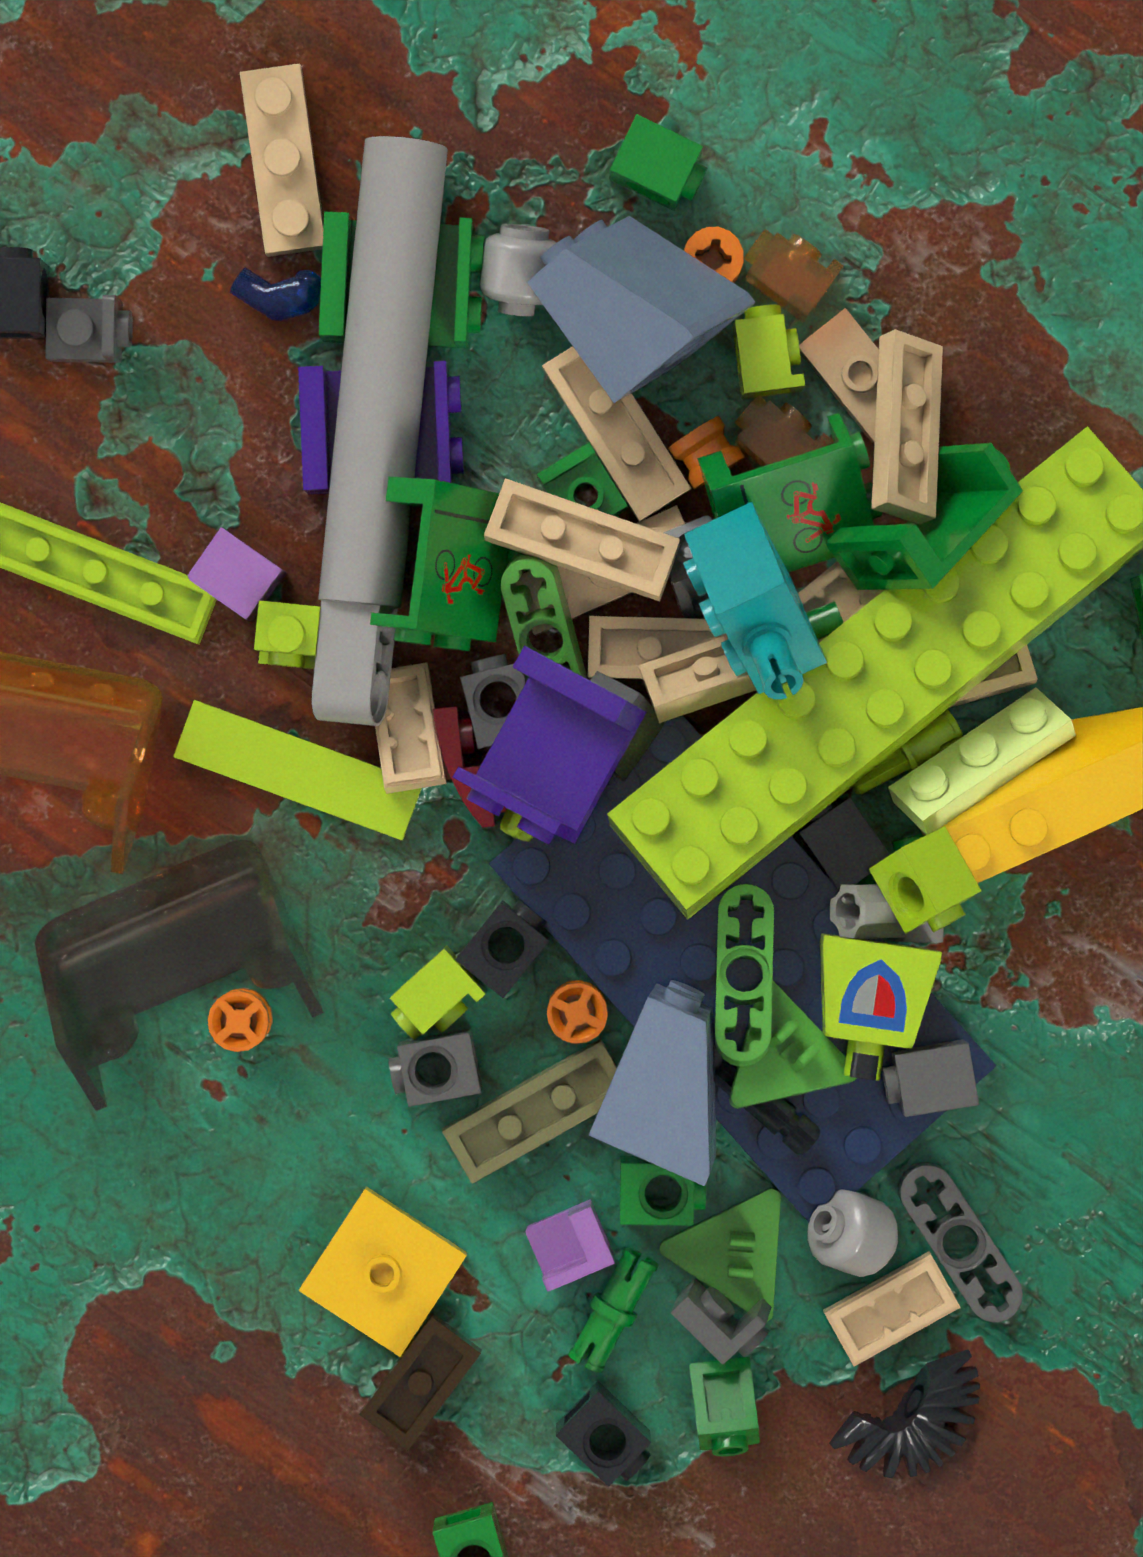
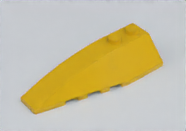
[921,707,1143,883]

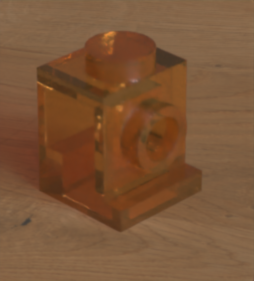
[744,229,844,323]
[734,395,833,467]

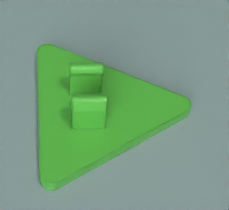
[729,981,857,1109]
[659,1188,781,1321]

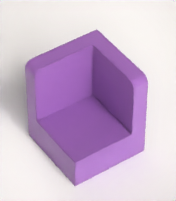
[188,527,287,622]
[526,1199,615,1292]

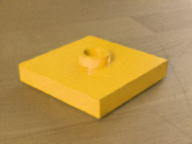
[298,1186,468,1357]

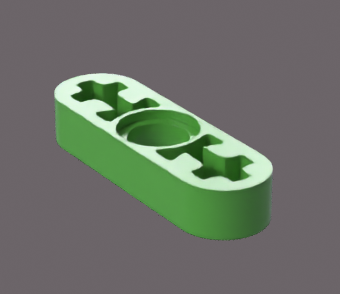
[501,553,588,682]
[715,884,774,1067]

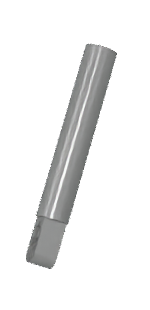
[312,136,448,726]

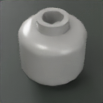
[479,224,556,316]
[808,1189,898,1277]

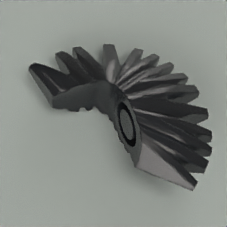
[829,1349,980,1478]

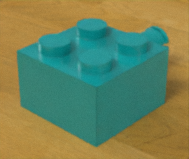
[683,502,827,699]

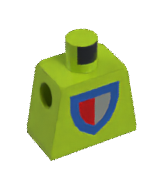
[820,933,942,1081]

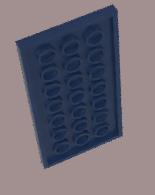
[489,715,997,1222]

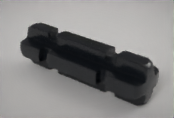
[713,1061,820,1155]

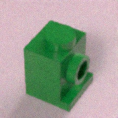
[537,442,628,518]

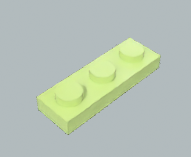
[888,687,1076,835]

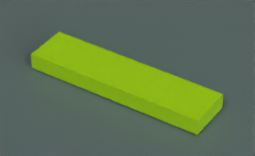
[0,503,217,645]
[173,700,422,840]

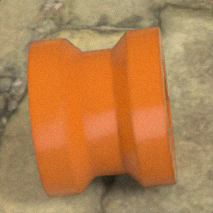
[684,227,744,283]
[668,416,745,490]
[547,980,608,1044]
[207,988,273,1052]

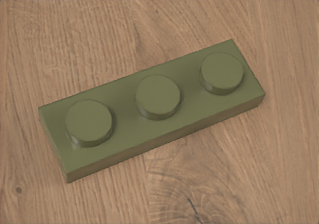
[442,1038,617,1184]

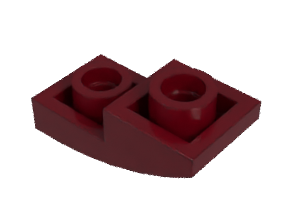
[433,707,506,828]

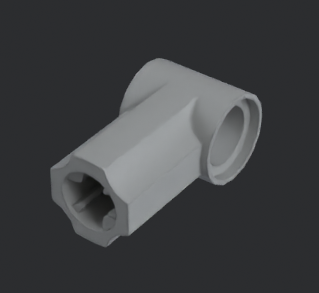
[830,884,944,943]

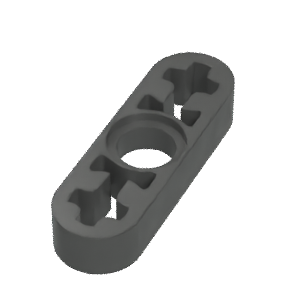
[898,1162,1023,1322]

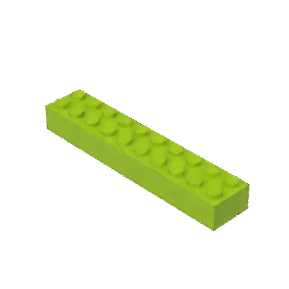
[607,426,1143,920]

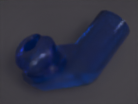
[230,267,321,321]

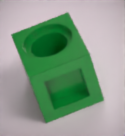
[609,114,708,211]
[619,1156,706,1226]
[432,1502,509,1557]

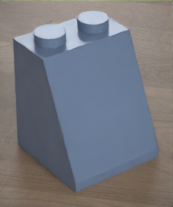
[527,216,755,403]
[589,980,716,1186]

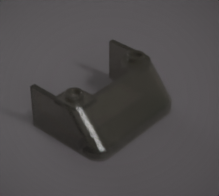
[35,840,324,1111]

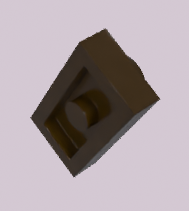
[359,1313,482,1451]

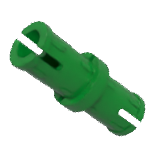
[568,1247,659,1373]

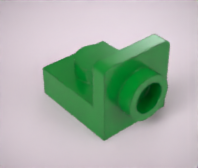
[689,1356,760,1456]

